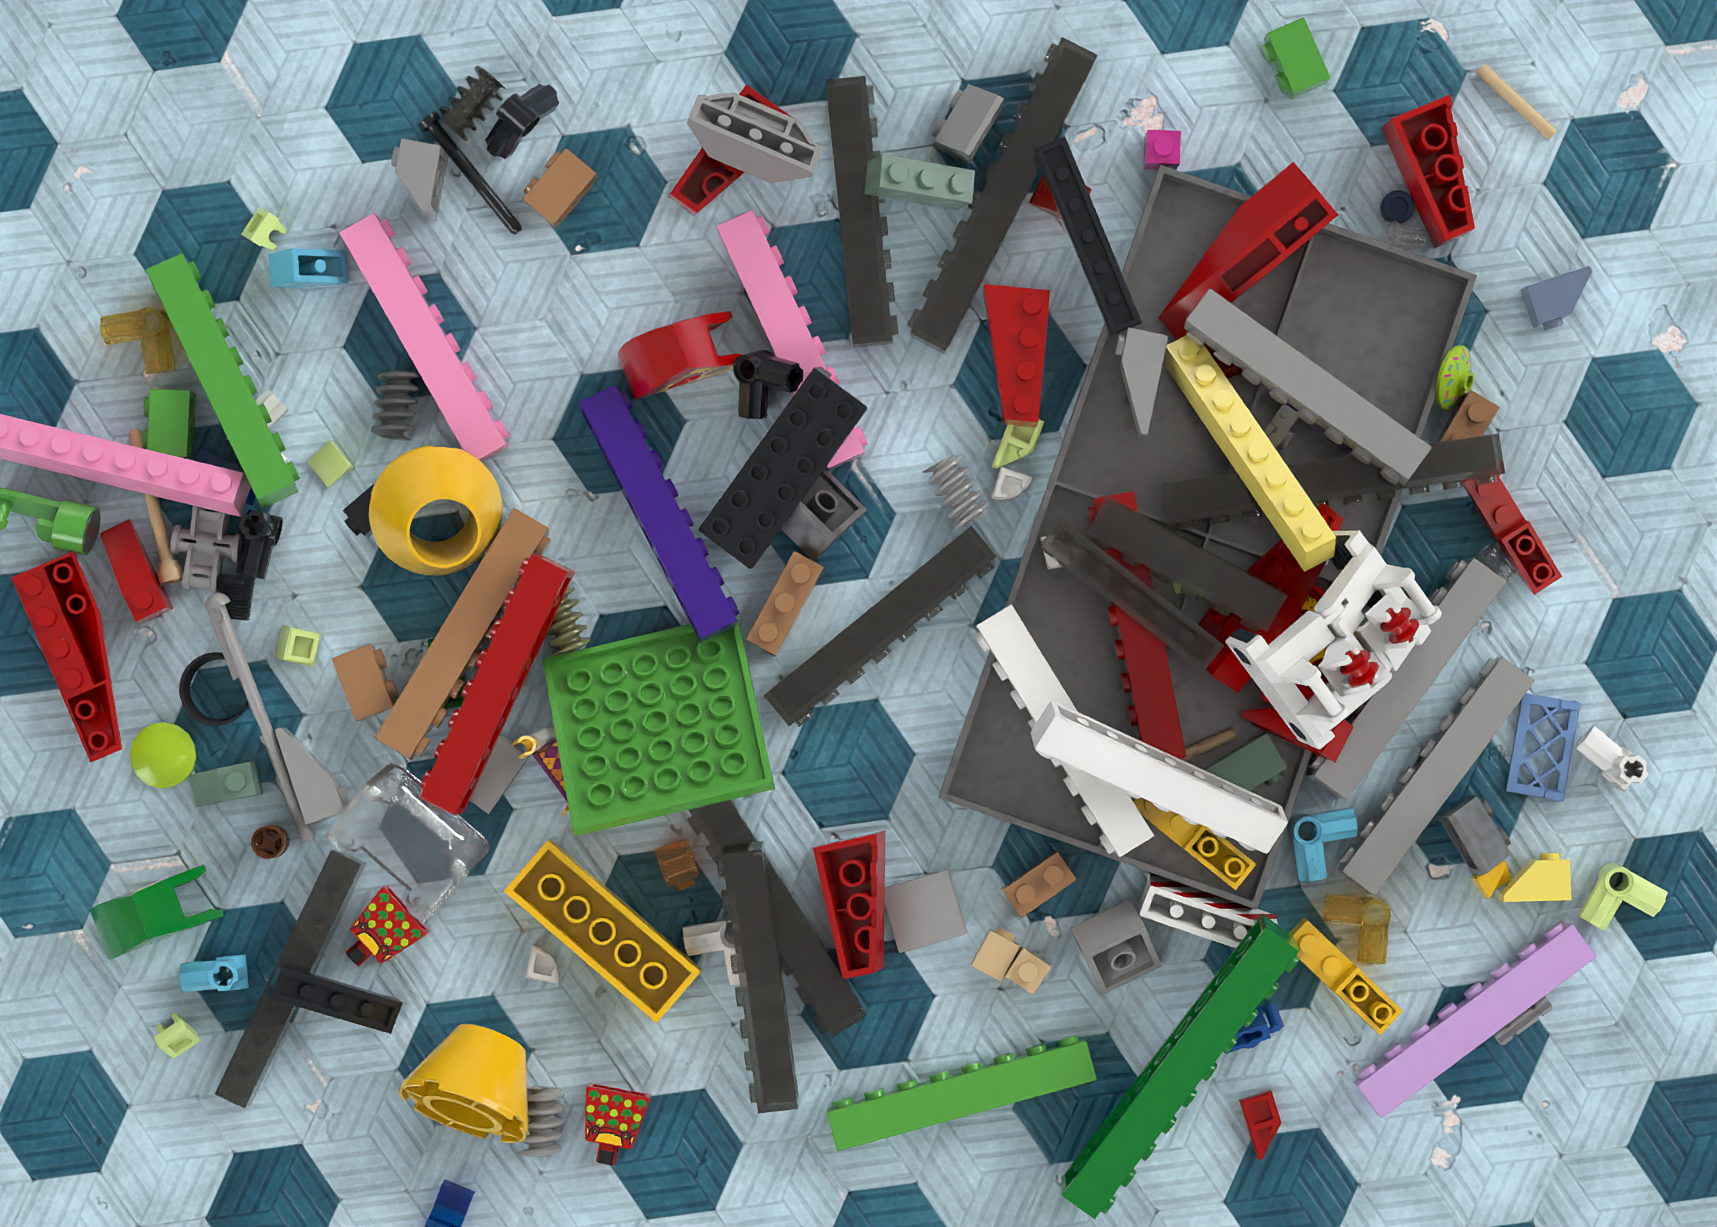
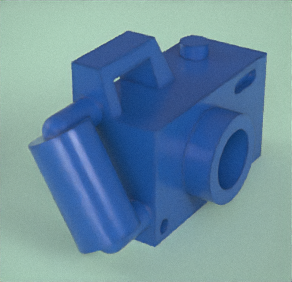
[1229,1004,1284,1053]

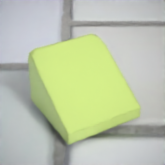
[307,440,355,488]
[275,626,321,666]

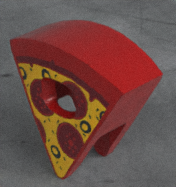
[618,311,742,399]

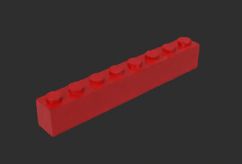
[1088,491,1187,759]
[419,554,576,815]

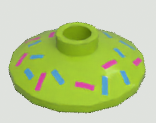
[1436,345,1474,411]

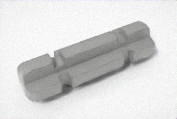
[1493,996,1553,1045]

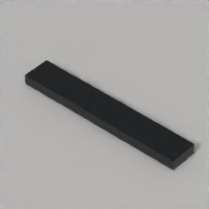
[1033,136,1142,337]

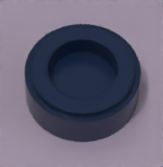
[1380,190,1415,225]

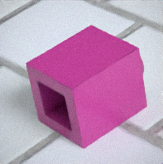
[1143,130,1181,170]

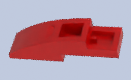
[1460,463,1563,595]

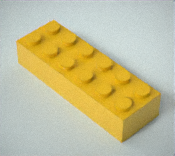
[504,839,702,1023]

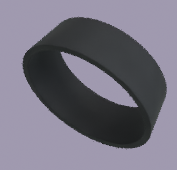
[179,652,249,726]

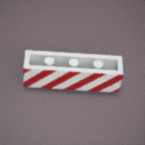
[1139,873,1278,948]

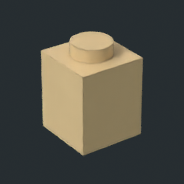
[971,927,1020,982]
[1005,946,1051,995]

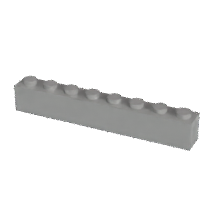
[1184,289,1432,486]
[1338,657,1535,896]

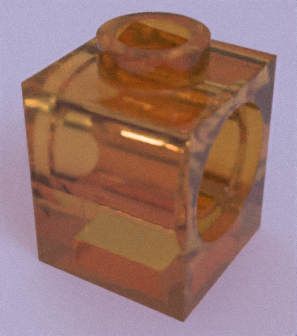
[654,838,701,891]

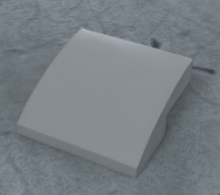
[470,734,530,814]
[885,869,968,953]

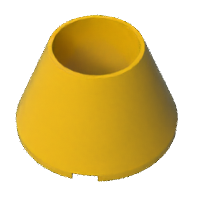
[368,445,503,576]
[398,1024,528,1143]

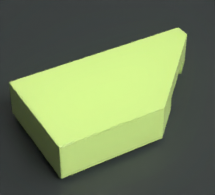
[991,420,1044,469]

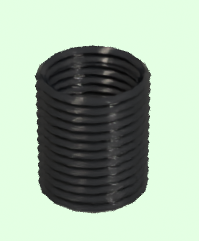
[217,574,255,621]

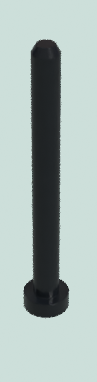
[418,111,522,235]

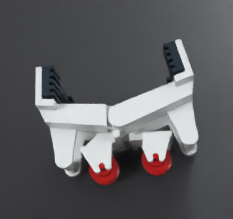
[1225,530,1442,750]

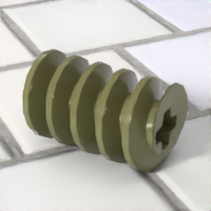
[547,586,591,656]

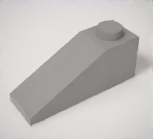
[1115,327,1168,438]
[274,728,351,825]

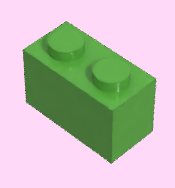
[1262,17,1331,99]
[142,389,196,460]

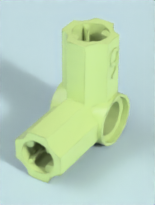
[1578,863,1668,931]

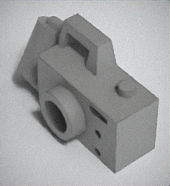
[1263,404,1299,450]

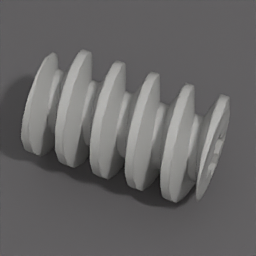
[922,455,989,530]
[519,1086,565,1157]

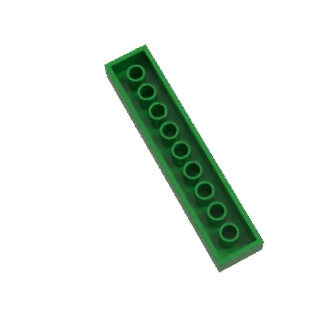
[1061,914,1300,1219]

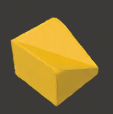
[1471,860,1511,899]

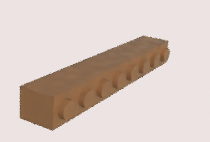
[375,508,551,761]

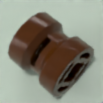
[251,825,290,859]

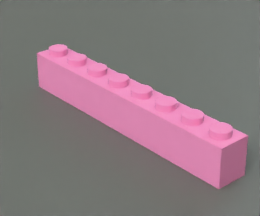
[716,210,868,471]
[339,213,510,462]
[0,414,251,517]

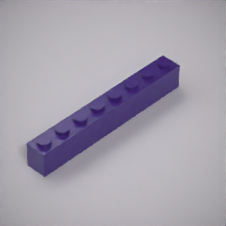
[579,385,740,643]

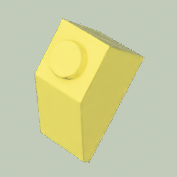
[1498,853,1571,902]

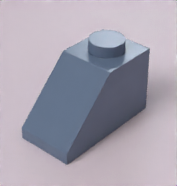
[1521,266,1592,331]

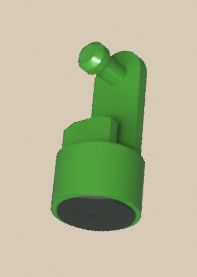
[0,488,100,556]

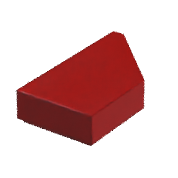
[1239,1090,1282,1160]

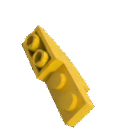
[1132,797,1256,891]
[1290,918,1403,1035]

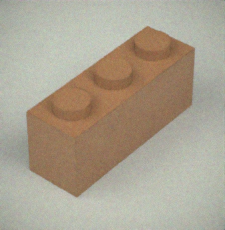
[746,551,824,656]

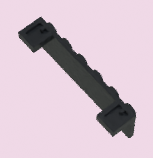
[698,367,868,569]

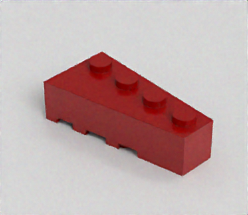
[668,84,801,216]
[1381,94,1475,249]
[982,284,1050,428]
[813,830,886,979]

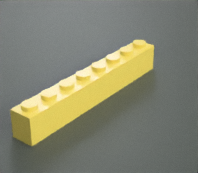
[1165,335,1336,572]

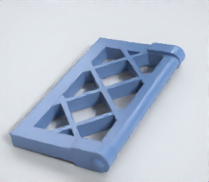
[1505,693,1581,802]

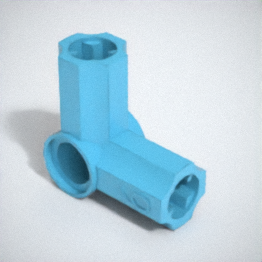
[1287,808,1358,882]
[179,954,249,993]

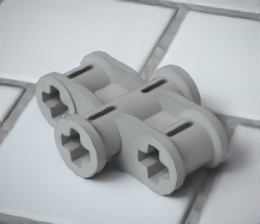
[171,506,243,593]

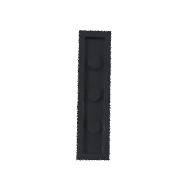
[266,964,403,1034]

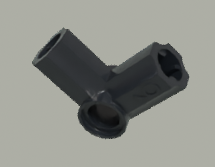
[485,84,559,159]
[733,350,804,419]
[236,509,283,580]

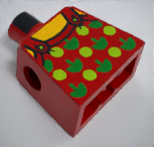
[346,885,430,967]
[585,1083,652,1165]

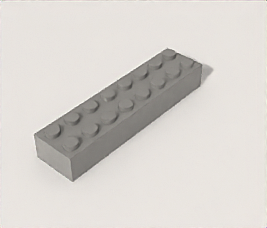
[1306,558,1507,800]

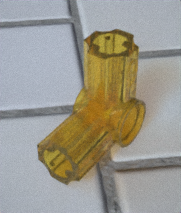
[100,307,176,374]
[1323,894,1391,965]

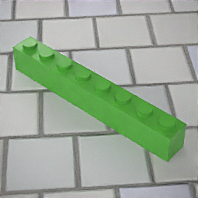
[146,253,300,509]
[827,1035,1097,1151]

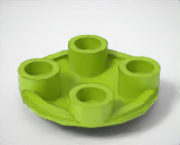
[130,722,196,789]

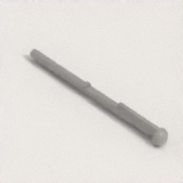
[205,593,315,843]

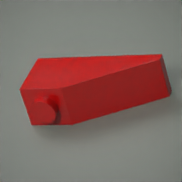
[99,519,173,623]
[1240,708,1353,763]

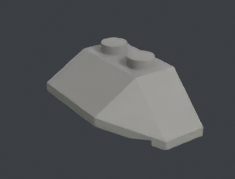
[687,93,822,183]

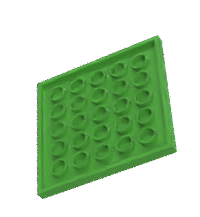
[542,615,775,836]

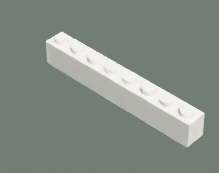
[974,604,1154,857]
[1030,700,1288,854]

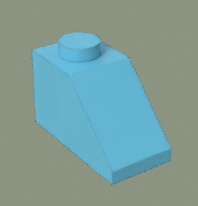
[268,248,349,288]

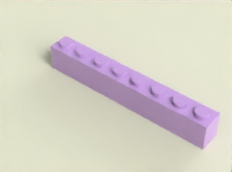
[1353,922,1597,1118]

